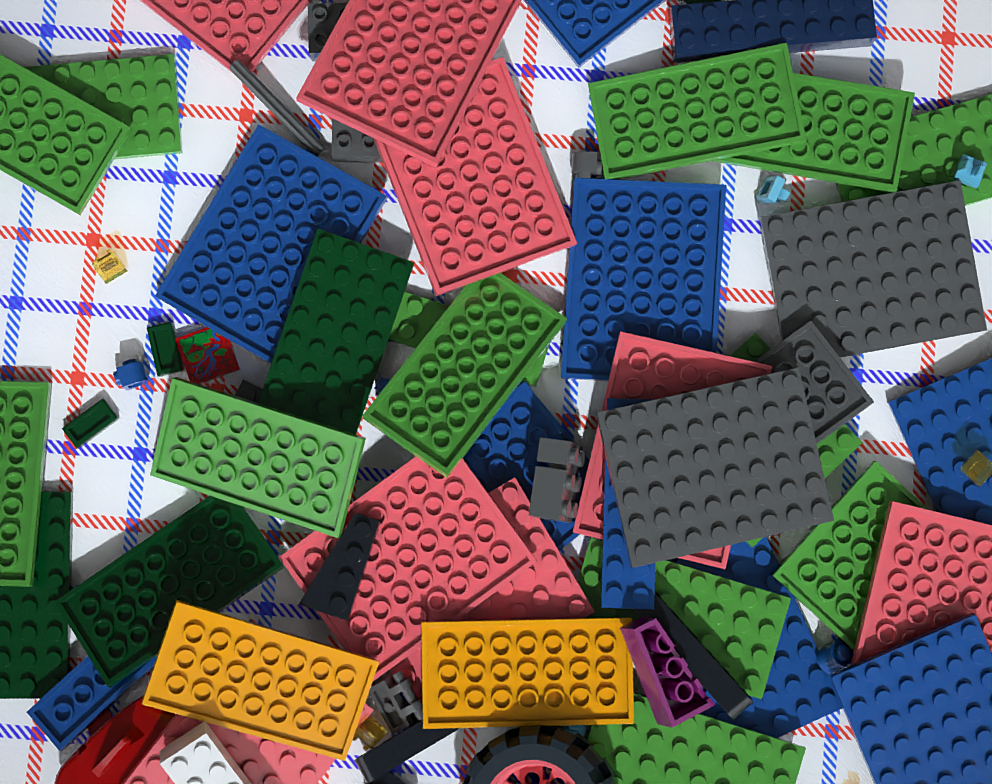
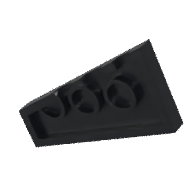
[299,513,381,621]

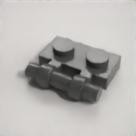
[369,670,423,735]

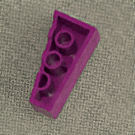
[620,617,715,728]

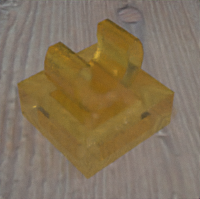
[92,249,128,284]
[959,450,992,487]
[353,715,388,751]

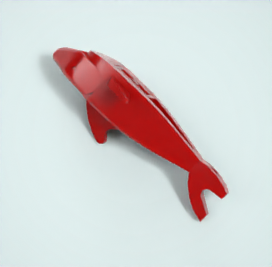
[54,696,175,784]

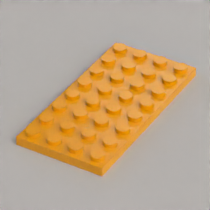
[141,600,379,761]
[421,617,634,729]

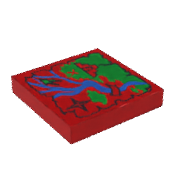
[175,327,241,384]

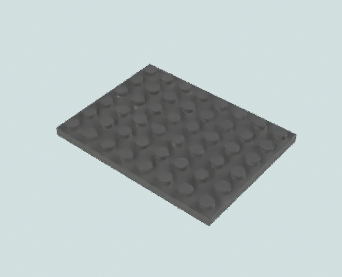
[759,180,987,358]
[596,367,834,568]

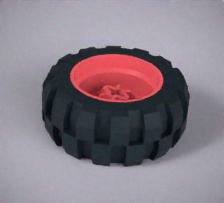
[462,725,615,784]

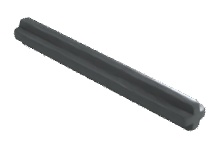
[229,59,325,156]

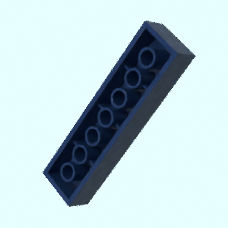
[668,0,877,63]

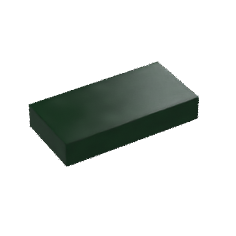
[146,322,183,377]
[62,398,119,449]

